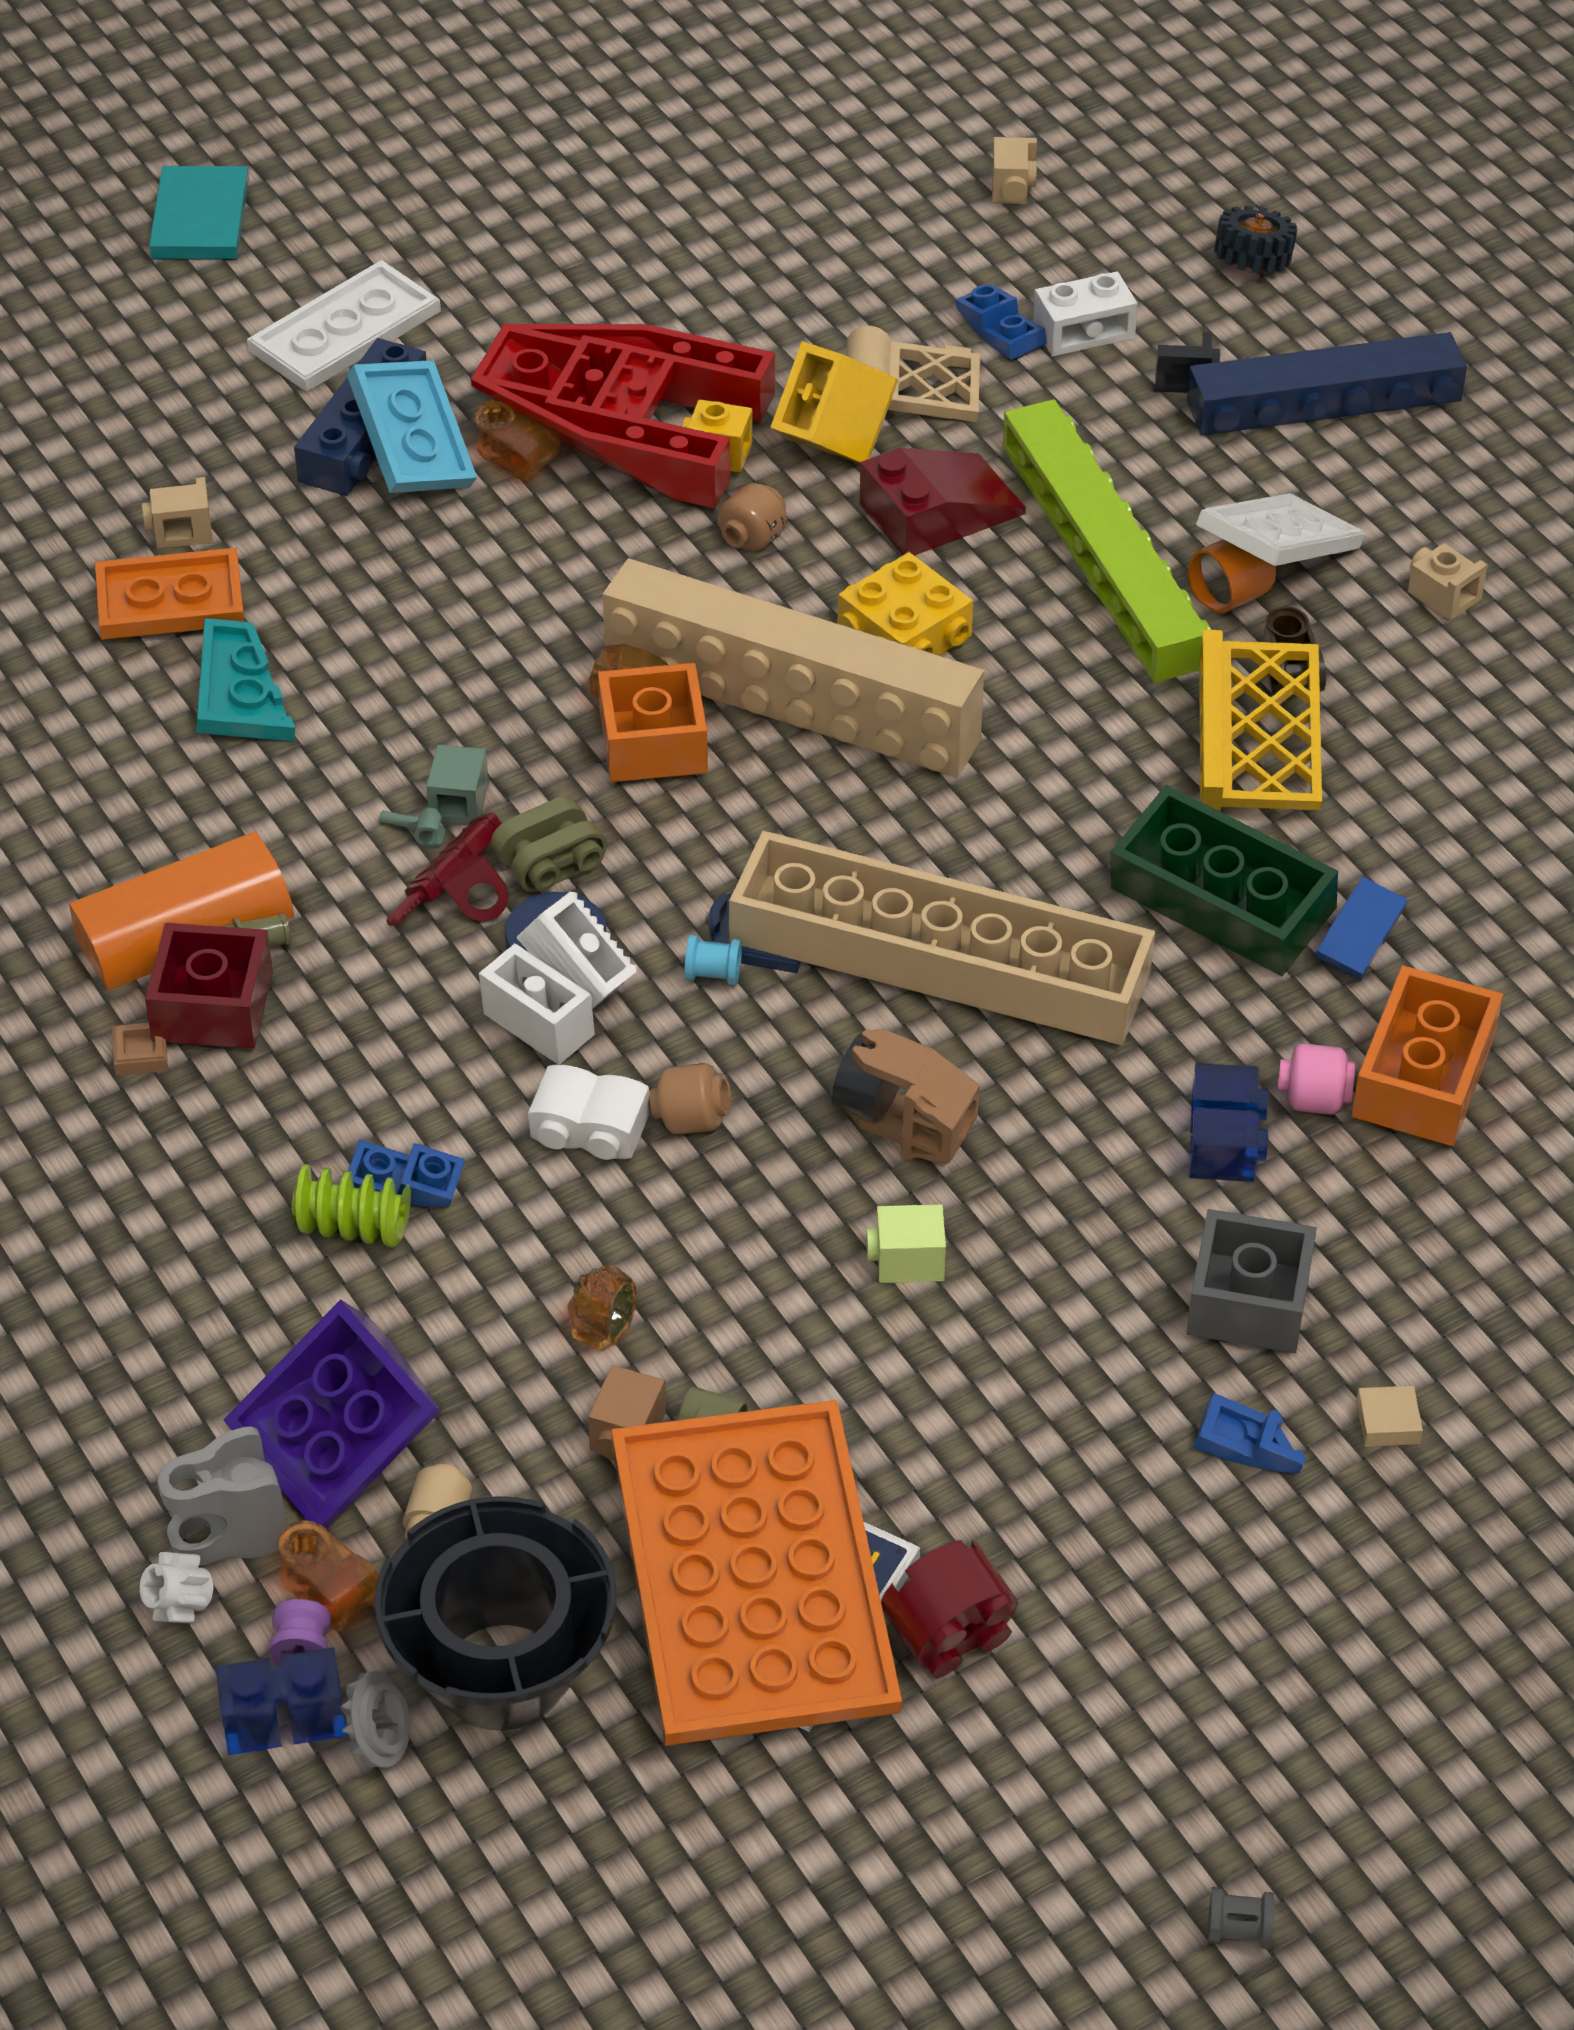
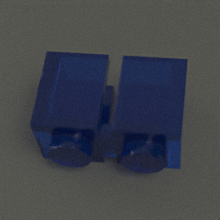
[1189,1063,1268,1182]
[215,1647,347,1755]

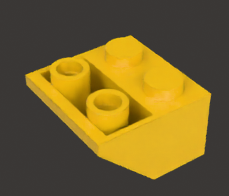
[770,341,898,464]

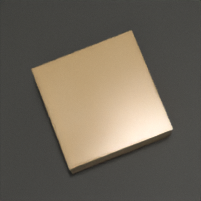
[1356,1386,1423,1447]

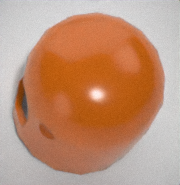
[1187,539,1276,614]

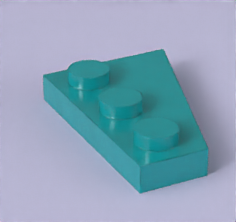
[196,618,295,742]

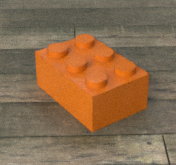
[1352,965,1504,1147]

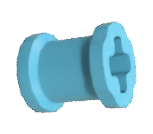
[684,934,742,986]

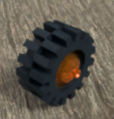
[1214,206,1298,273]

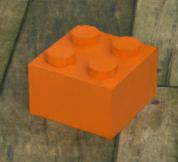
[598,663,708,782]

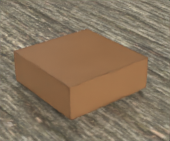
[112,1023,168,1076]

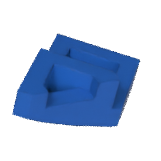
[1193,1393,1306,1473]

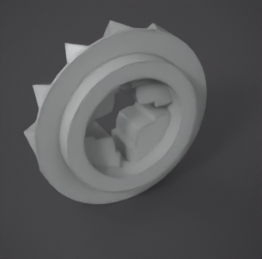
[340,1671,410,1768]

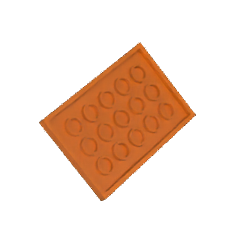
[611,1400,902,1746]

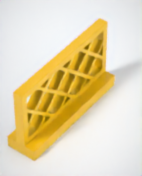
[1199,630,1322,811]

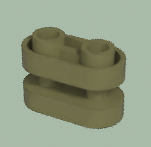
[490,796,607,892]

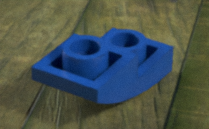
[955,284,1047,360]
[1316,877,1408,980]
[348,1139,465,1207]

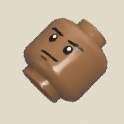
[718,483,787,552]

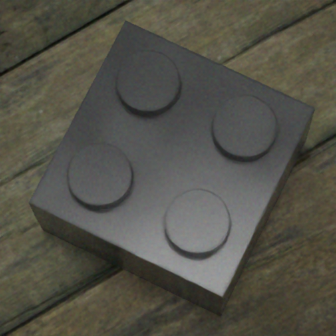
[1186,1209,1317,1353]

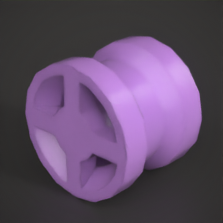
[269,1599,332,1671]

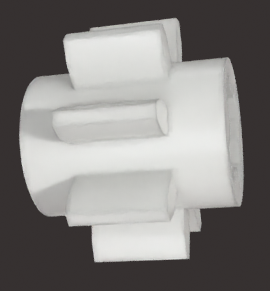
[140,1552,213,1624]

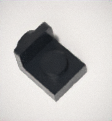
[1155,331,1220,393]

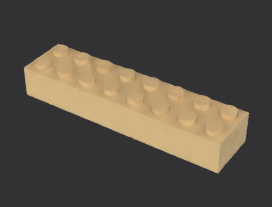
[603,558,984,778]
[729,830,1156,1046]

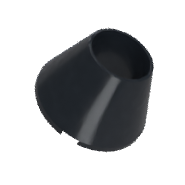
[375,1496,616,1730]

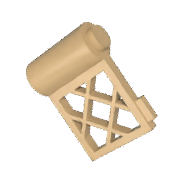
[846,326,980,422]

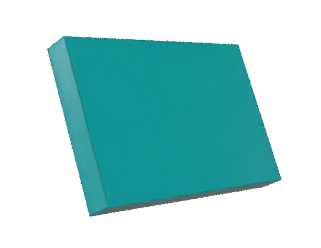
[149,166,249,259]

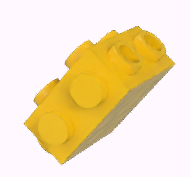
[837,552,973,656]

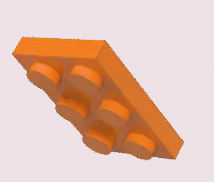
[95,548,244,640]

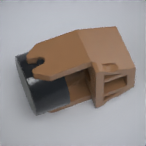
[831,1029,980,1163]

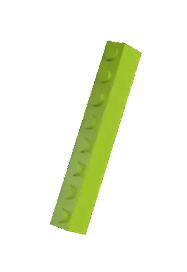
[1002,399,1211,683]

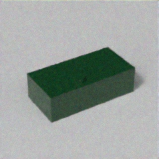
[1110,785,1339,977]

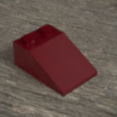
[859,448,1026,556]

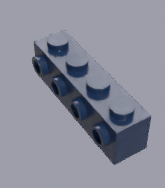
[294,338,427,496]

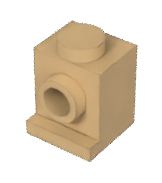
[992,137,1037,204]
[142,477,213,549]
[1408,543,1488,621]

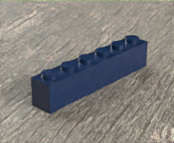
[1187,332,1467,436]

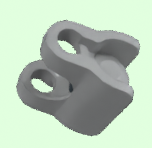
[157,1426,288,1566]

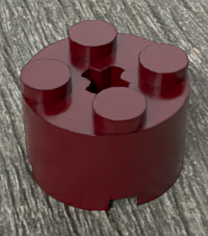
[881,1540,1018,1679]

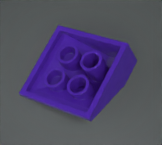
[223,1299,441,1534]

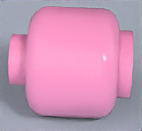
[1277,1043,1355,1115]

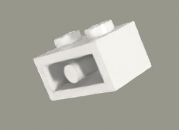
[1033,271,1138,357]
[479,944,595,1065]

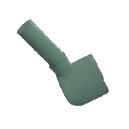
[379,808,446,848]

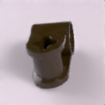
[1263,606,1326,695]

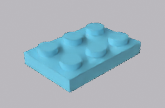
[347,360,477,493]

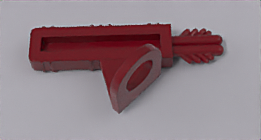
[386,813,508,926]

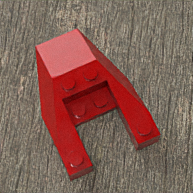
[471,324,775,509]

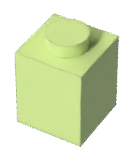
[866,1204,946,1283]

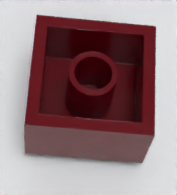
[145,923,273,1049]

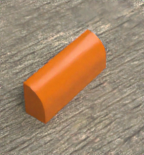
[69,831,295,990]

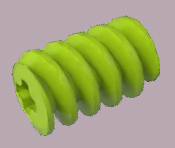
[292,1164,411,1248]

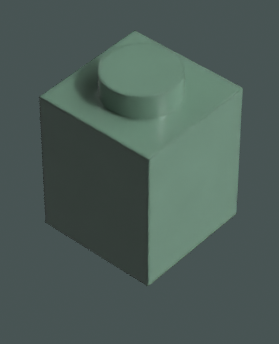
[426,744,489,825]

